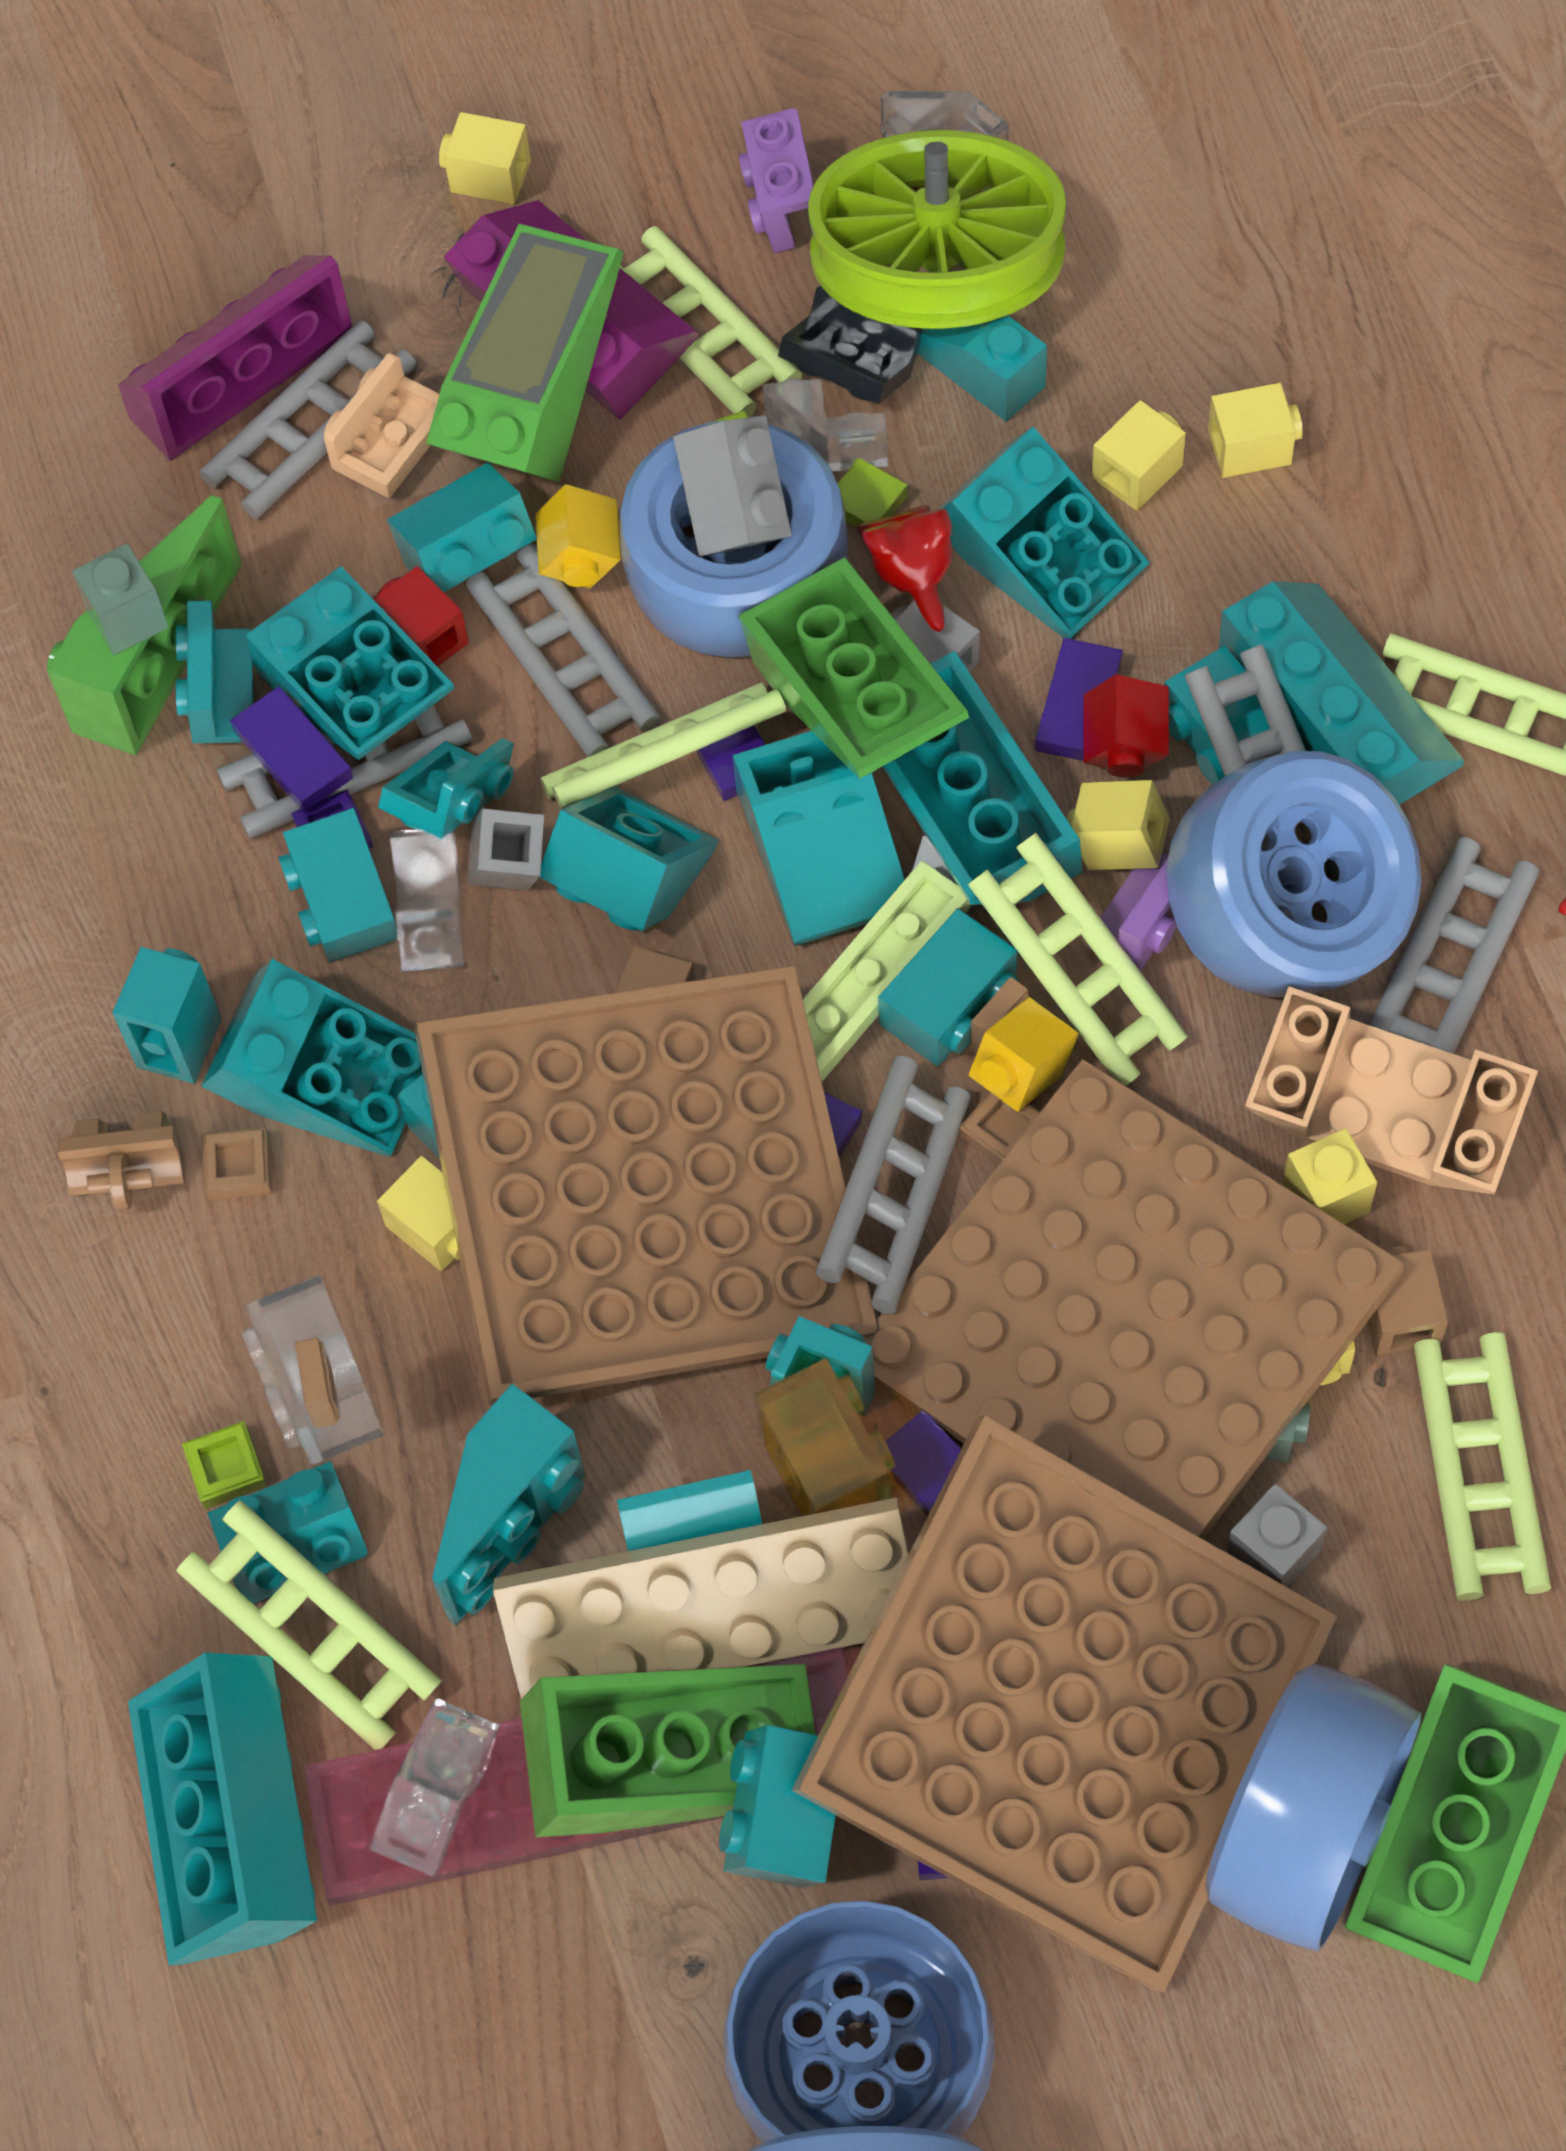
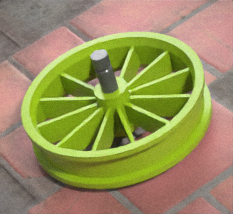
[808,130,1066,329]

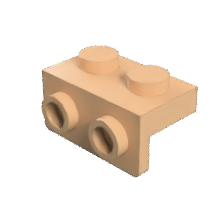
[324,353,439,499]

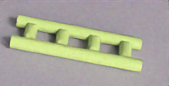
[620,226,802,418]
[1382,633,1566,776]
[540,682,786,809]
[967,833,1188,1086]
[1413,1332,1551,1601]
[176,1500,443,1753]

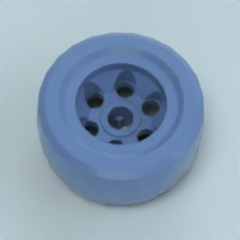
[619,420,848,658]
[1166,751,1422,997]
[1205,1663,1421,1952]
[723,1901,995,2143]

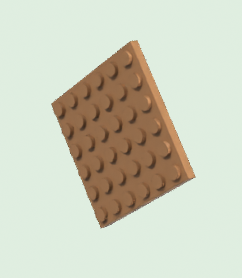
[415,966,878,1406]
[863,1059,1405,1540]
[791,1415,1337,1992]

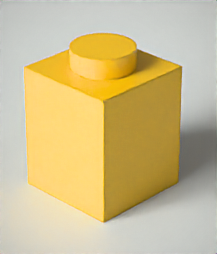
[535,484,621,589]
[968,997,1079,1112]

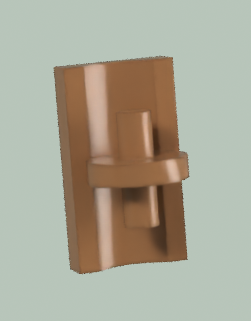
[57,1111,185,1210]

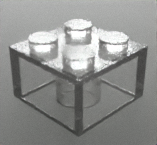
[242,1275,384,1465]

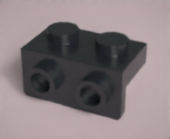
[778,285,922,404]

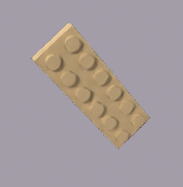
[493,1497,909,1699]

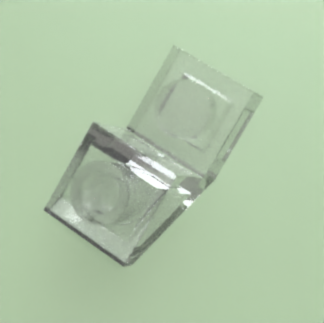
[880,91,1009,141]
[763,379,888,471]
[390,829,465,972]
[370,1699,500,1877]

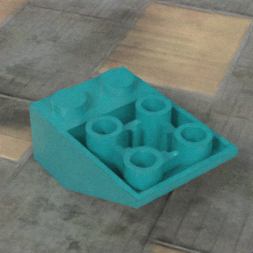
[937,426,1150,639]
[245,566,455,760]
[733,731,905,946]
[201,959,423,1157]
[432,1384,586,1626]

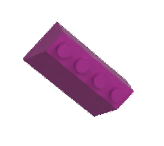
[443,200,699,420]
[118,255,352,461]

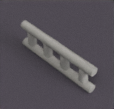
[199,320,417,520]
[466,544,661,757]
[1184,644,1340,883]
[216,694,472,839]
[1369,837,1539,1054]
[816,1056,971,1314]

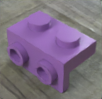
[739,108,814,253]
[1087,852,1177,972]

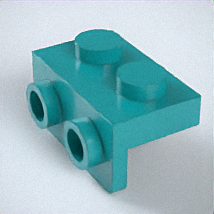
[176,601,253,743]
[378,738,514,839]
[765,1316,875,1424]
[207,1461,368,1604]

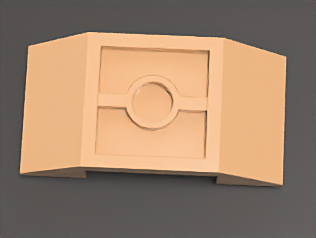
[1245,986,1538,1195]

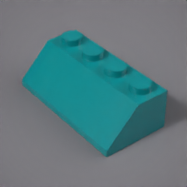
[1218,581,1464,805]
[882,651,1083,905]
[128,1652,317,1965]

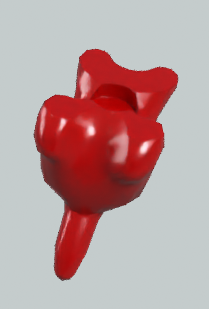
[857,505,953,632]

